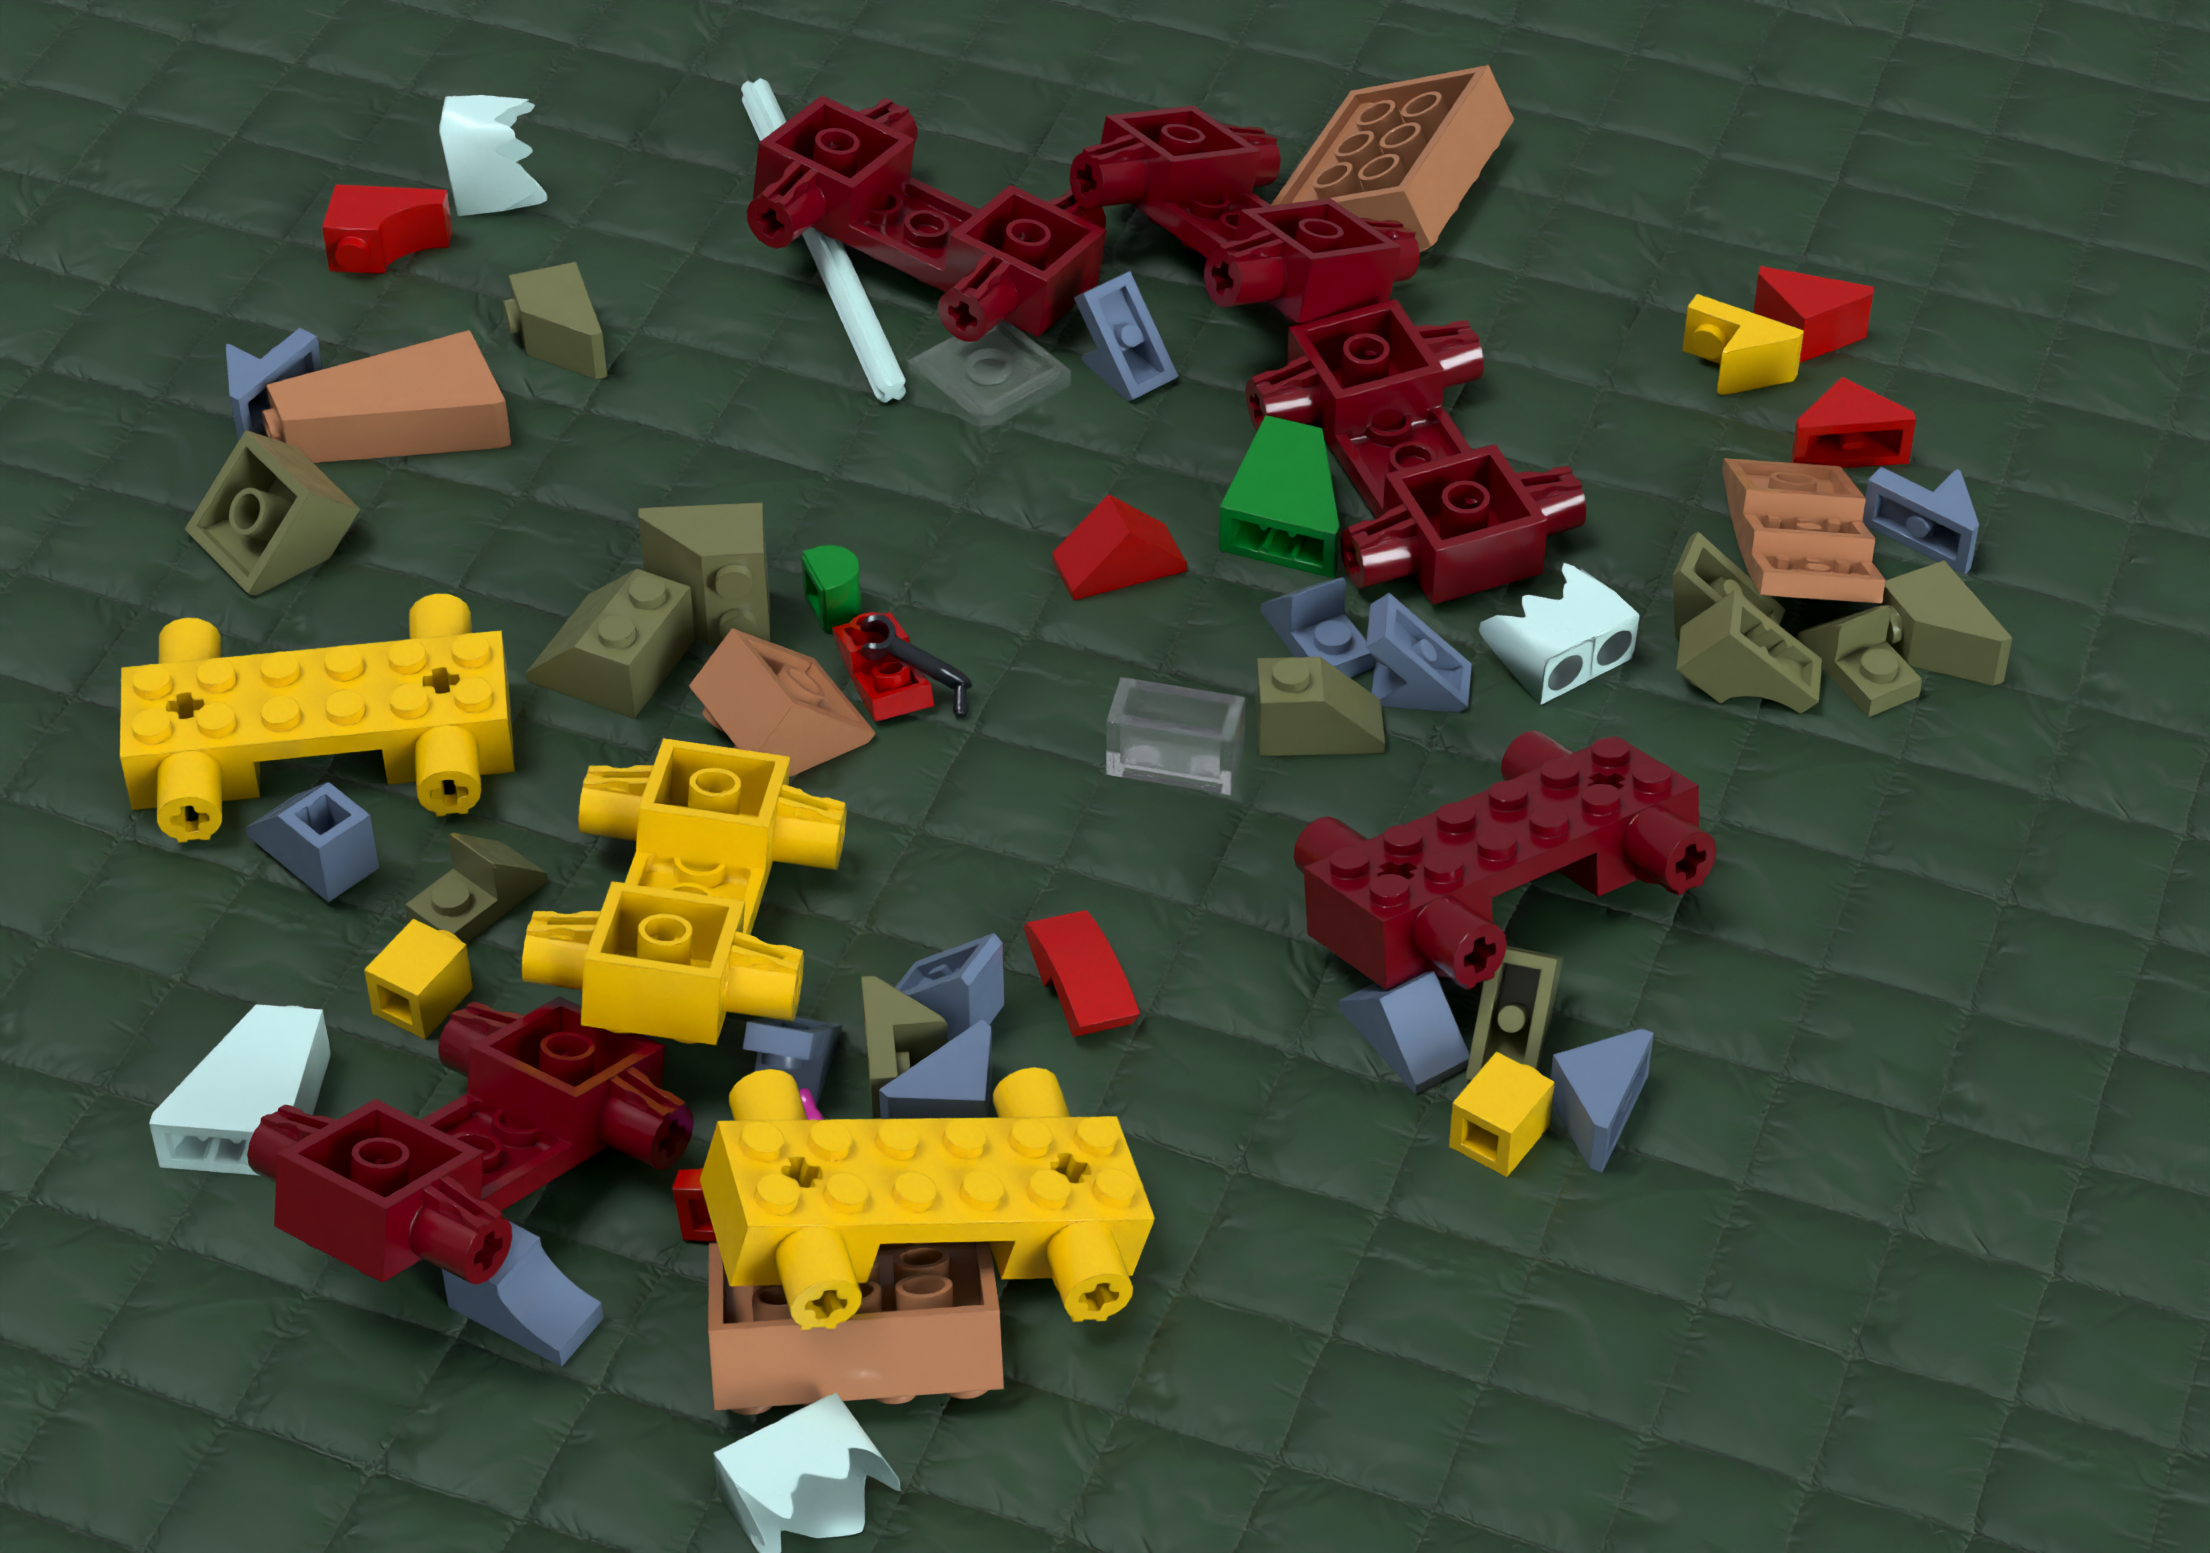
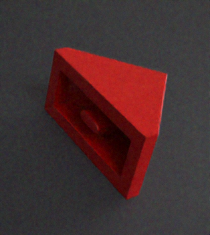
[1753,266,1875,363]
[1790,377,1916,468]
[1052,494,1187,601]

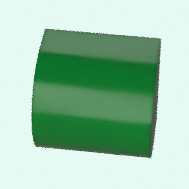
[801,545,861,634]

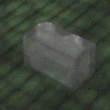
[1106,677,1245,795]

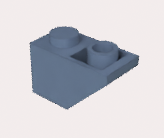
[246,782,379,902]

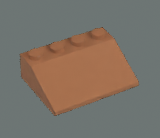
[1271,65,1514,252]
[708,1241,1004,1415]

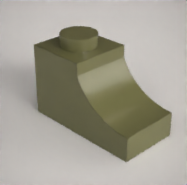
[1676,591,1822,714]

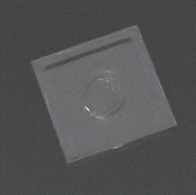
[907,320,1071,434]

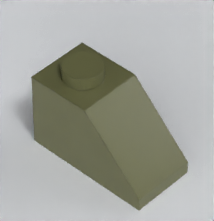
[502,262,607,379]
[1877,560,2012,686]
[1256,657,1385,756]
[1465,946,1563,1080]

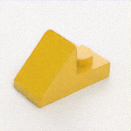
[1682,294,1804,395]

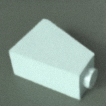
[149,1004,331,1176]

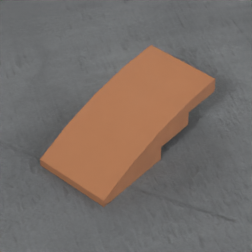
[1722,458,1885,604]

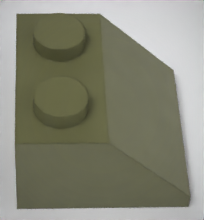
[185,430,360,596]
[638,502,771,646]
[526,568,696,719]

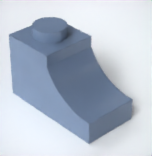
[442,1221,604,1367]

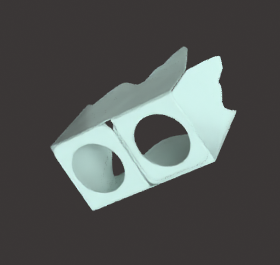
[439,95,547,216]
[1479,563,1639,705]
[713,1393,901,1553]

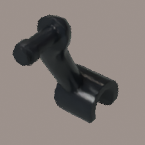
[860,614,972,718]

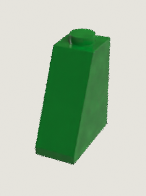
[1219,415,1339,578]

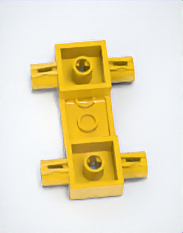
[120,594,515,843]
[522,738,847,1045]
[700,1067,1155,1330]

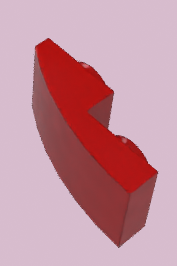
[832,612,934,722]
[1023,910,1140,1037]

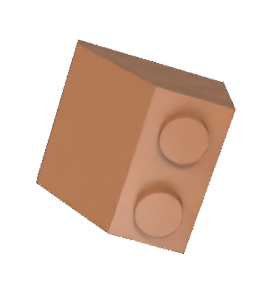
[689,628,876,777]

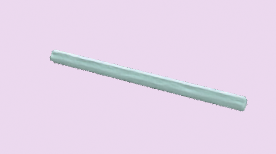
[741,78,906,403]

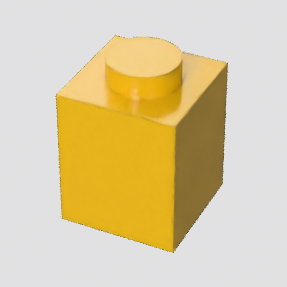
[364,919,473,1040]
[1449,1051,1555,1177]

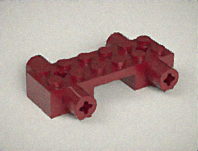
[746,95,1107,342]
[1069,105,1420,324]
[1245,299,1586,605]
[1293,730,1716,990]
[247,996,694,1285]

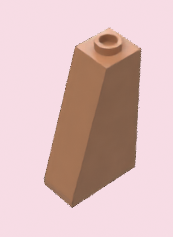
[261,330,511,463]

